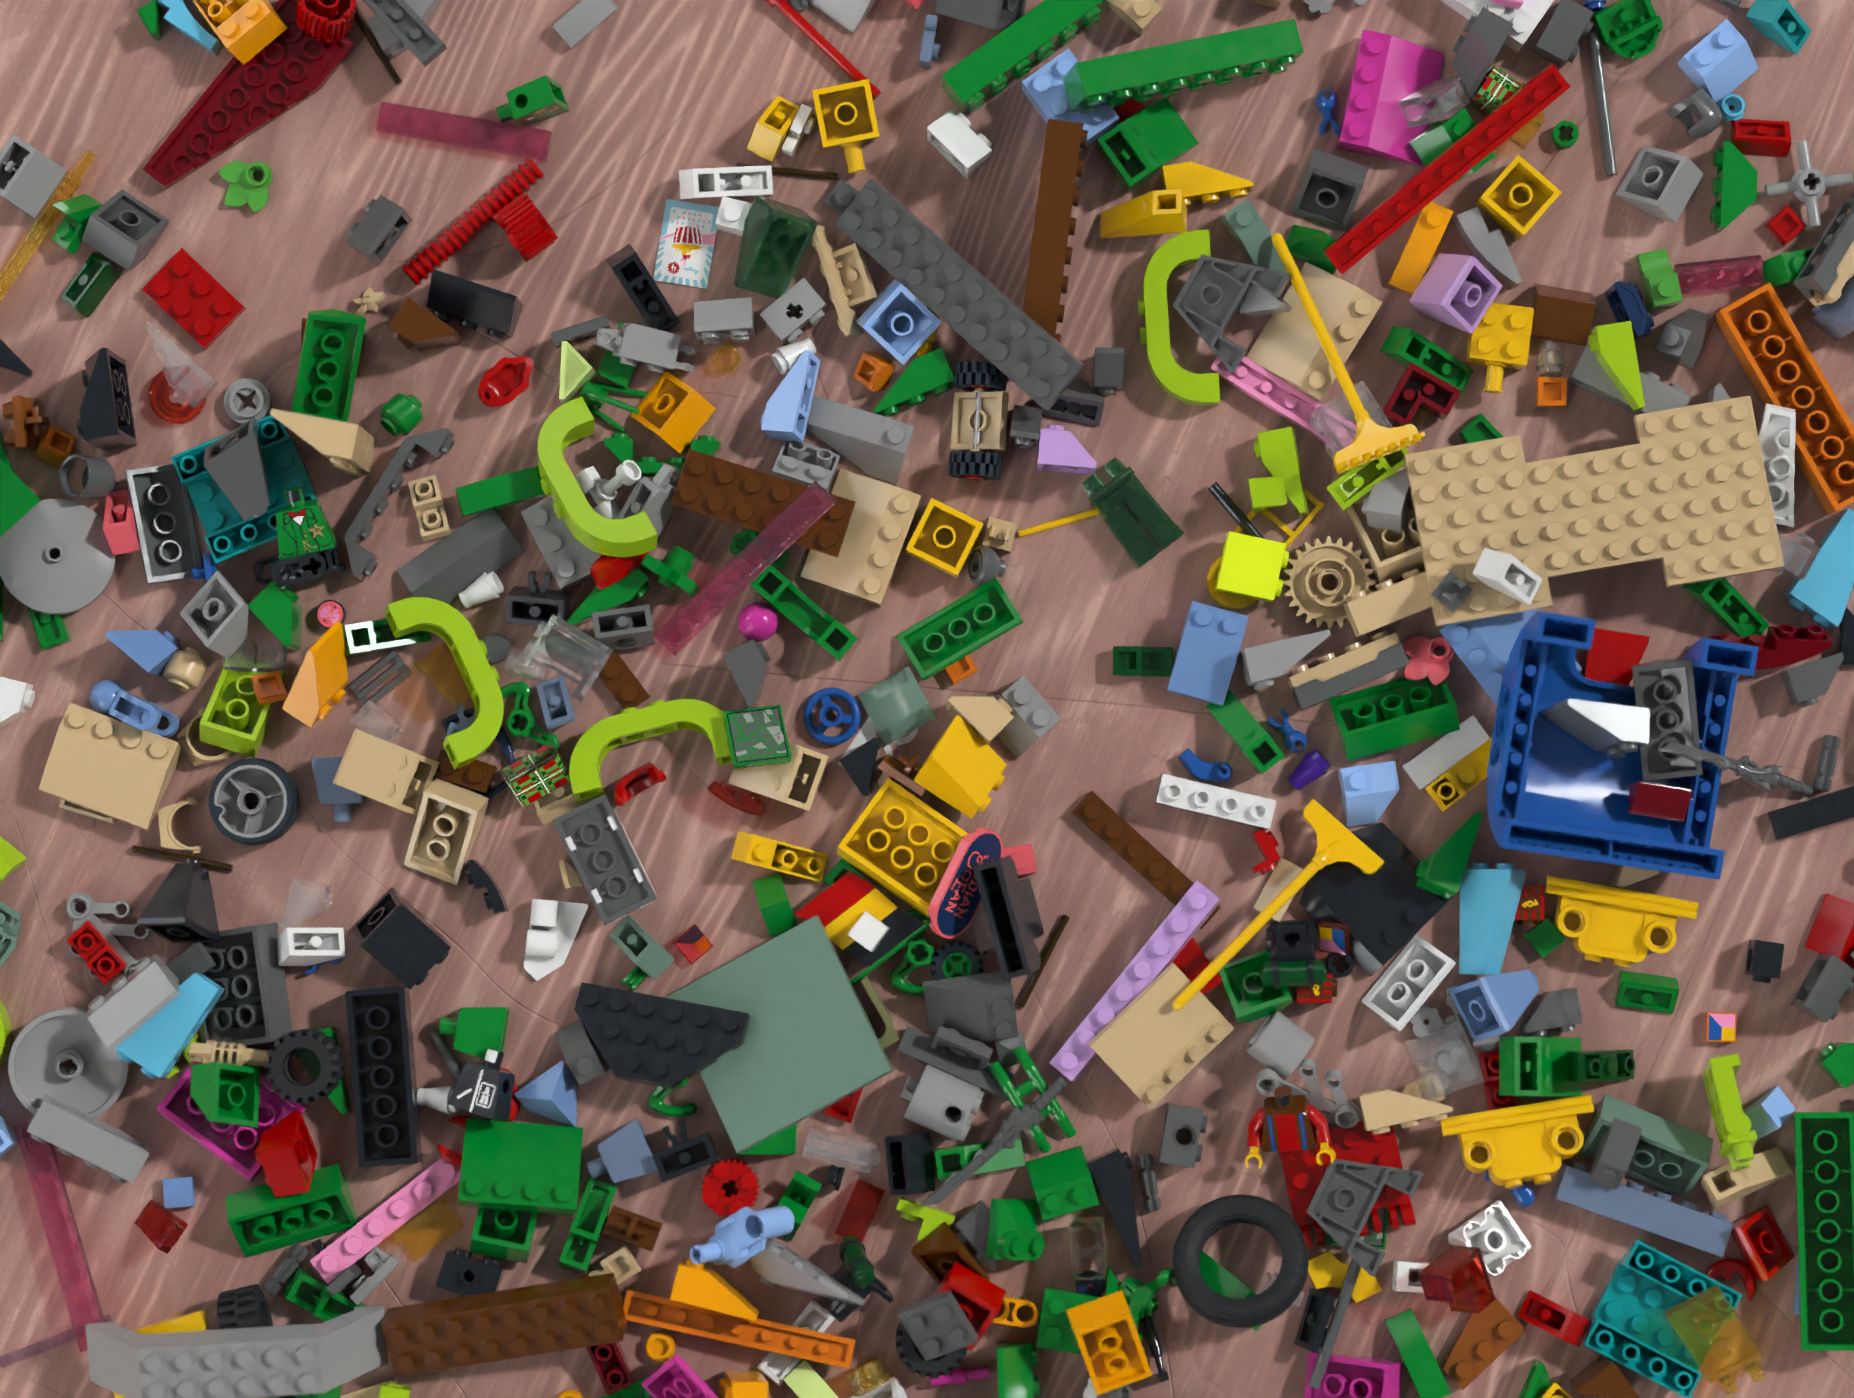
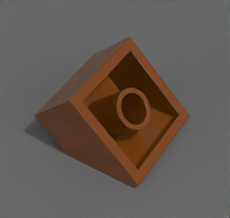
[388,297,463,351]

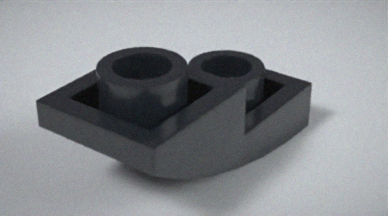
[465,859,509,914]

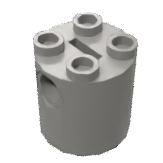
[900,1064,984,1141]

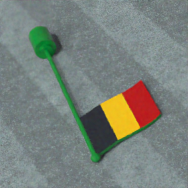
[794,872,932,986]

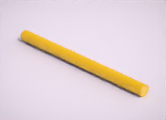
[1018,503,1117,538]

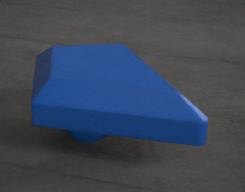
[192,553,217,584]

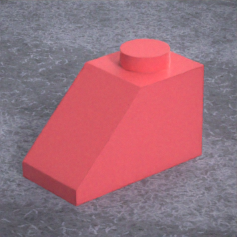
[103,489,140,555]

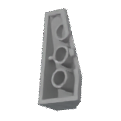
[806,396,915,485]
[751,1238,865,1305]

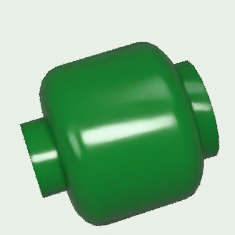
[380,393,423,436]

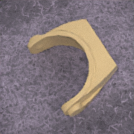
[177,708,234,767]
[157,797,203,854]

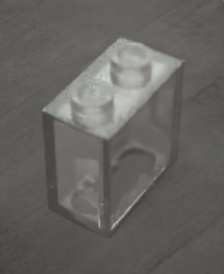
[1309,380,1393,459]

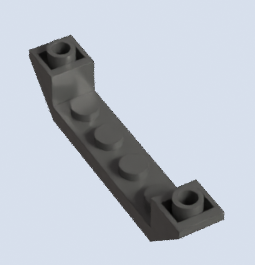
[344,428,455,581]

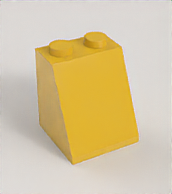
[913,714,1007,819]

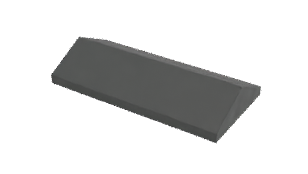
[125,464,202,584]
[397,510,525,605]
[1632,659,1703,781]

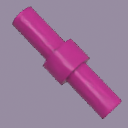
[930,1366,989,1387]

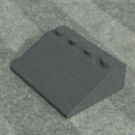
[189,923,293,1045]

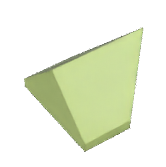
[559,341,598,403]

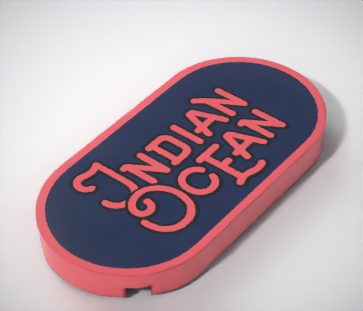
[928,827,1003,939]

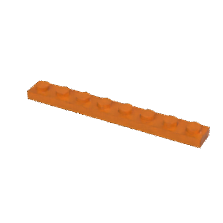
[623,1290,856,1369]

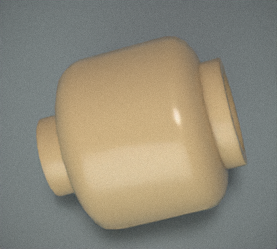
[163,647,207,693]

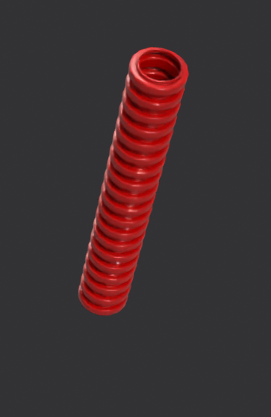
[402,158,544,285]

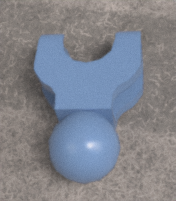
[89,679,179,738]

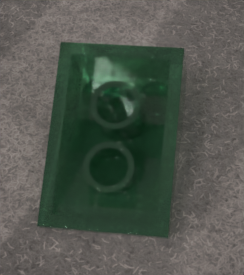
[734,195,818,299]

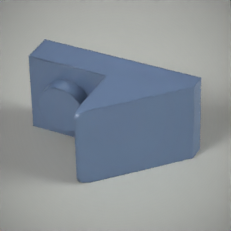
[536,675,578,730]

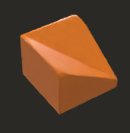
[853,351,896,391]
[34,425,77,468]

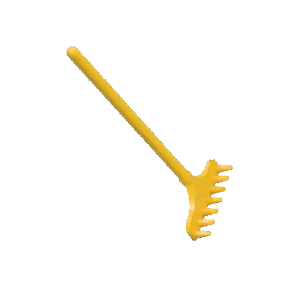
[1271,233,1425,474]
[1172,799,1384,1010]

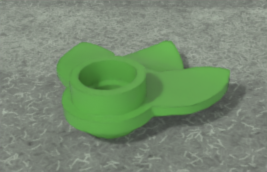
[219,161,273,213]

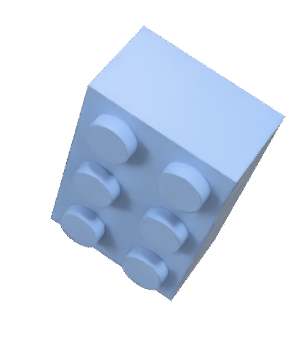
[1021,48,1119,152]

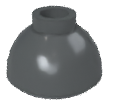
[968,544,1005,585]

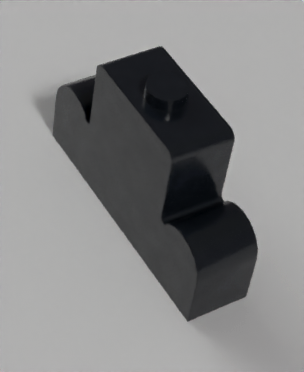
[973,856,1044,980]

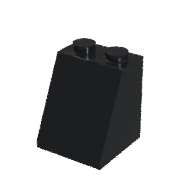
[351,887,451,990]

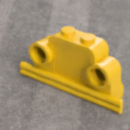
[1545,875,1699,968]
[1440,1094,1594,1189]

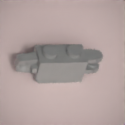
[595,323,698,374]
[617,464,681,538]

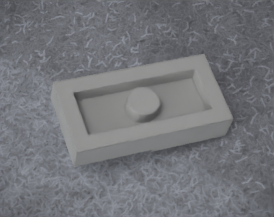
[349,1246,402,1305]

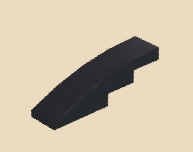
[1768,785,1854,840]

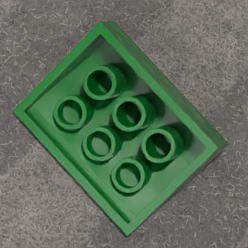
[458,1118,583,1215]

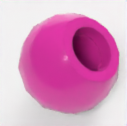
[737,602,778,643]

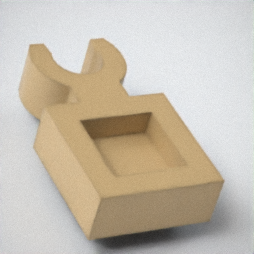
[588,1245,641,1285]

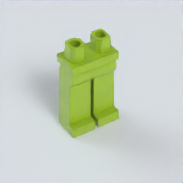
[1702,1054,1758,1171]

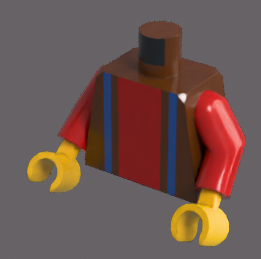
[1245,1086,1336,1170]

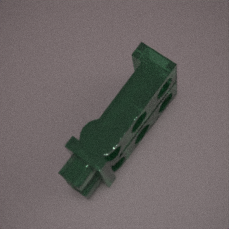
[1082,457,1184,570]

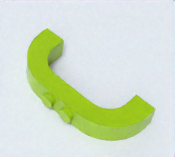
[1137,229,1220,406]
[538,396,658,557]
[384,597,504,770]
[569,699,732,802]

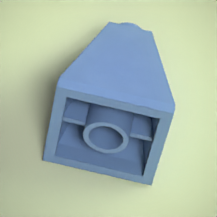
[1448,969,1539,1042]

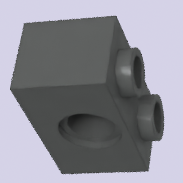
[592,604,655,653]
[1158,1103,1208,1168]

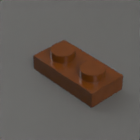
[592,651,650,709]
[433,749,497,795]

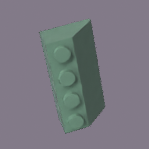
[1578,1094,1714,1199]

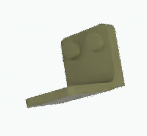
[861,975,900,1050]

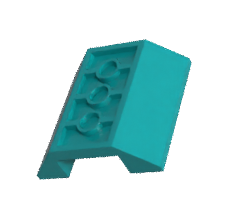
[171,415,318,564]
[1583,1239,1742,1398]

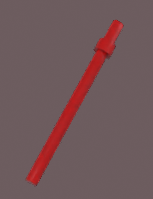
[765,0,881,101]

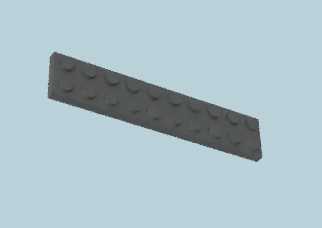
[835,179,1084,410]

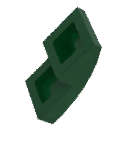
[1113,646,1173,677]

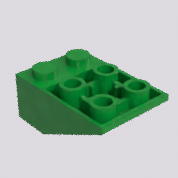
[1095,97,1199,193]
[1499,1036,1581,1096]

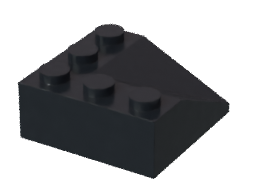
[77,348,137,450]

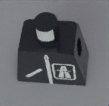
[448,1048,515,1122]

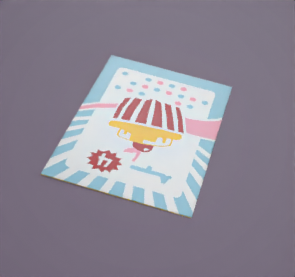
[653,199,719,289]

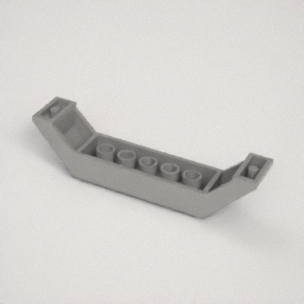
[85,1305,388,1398]

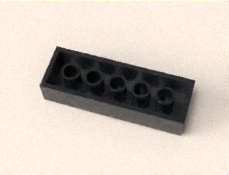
[346,986,422,1168]

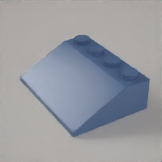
[1440,610,1583,706]

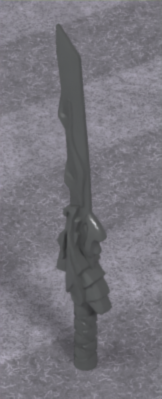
[1660,742,1813,797]
[920,1076,1068,1205]

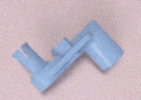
[690,1206,795,1268]

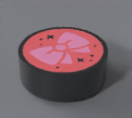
[316,600,346,629]

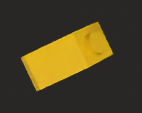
[747,95,800,162]

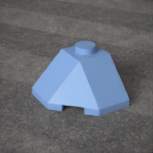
[1337,761,1400,827]

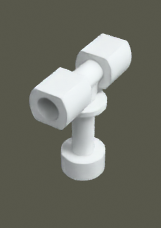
[575,460,641,519]

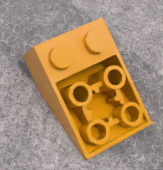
[192,0,288,65]

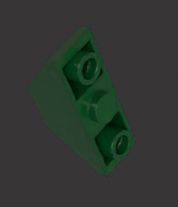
[1570,1049,1635,1083]

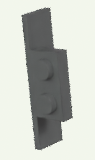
[896,1026,1014,1100]

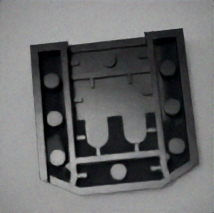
[1299,822,1453,976]

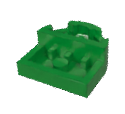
[1592,0,1663,59]

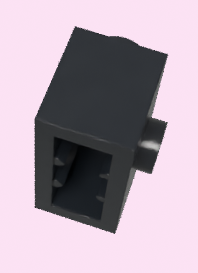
[885,1132,935,1195]
[436,1247,506,1296]

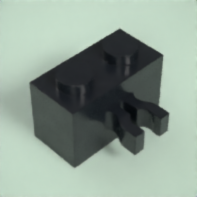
[506,571,571,628]
[652,1119,719,1182]

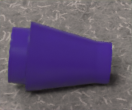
[1287,749,1331,791]

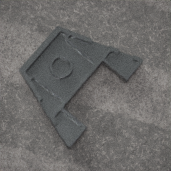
[1172,255,1291,373]
[1306,1159,1424,1277]

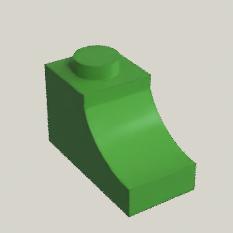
[1636,248,1683,312]

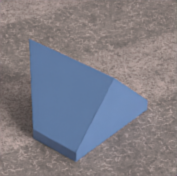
[514,1060,577,1127]

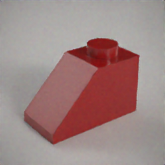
[1517,1290,1592,1347]

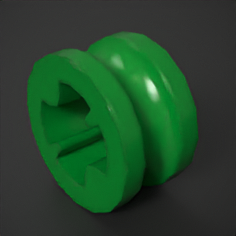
[1552,120,1579,149]
[621,966,648,992]

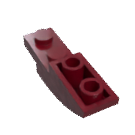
[1710,624,1833,670]
[578,1274,635,1395]

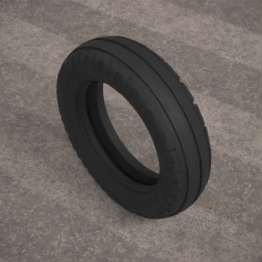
[1173,1194,1309,1328]

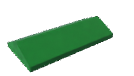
[291,309,366,422]
[896,578,1024,681]

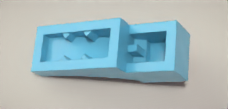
[157,0,223,56]

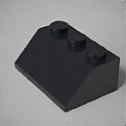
[427,269,523,340]

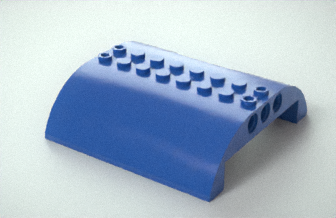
[1487,611,1759,880]

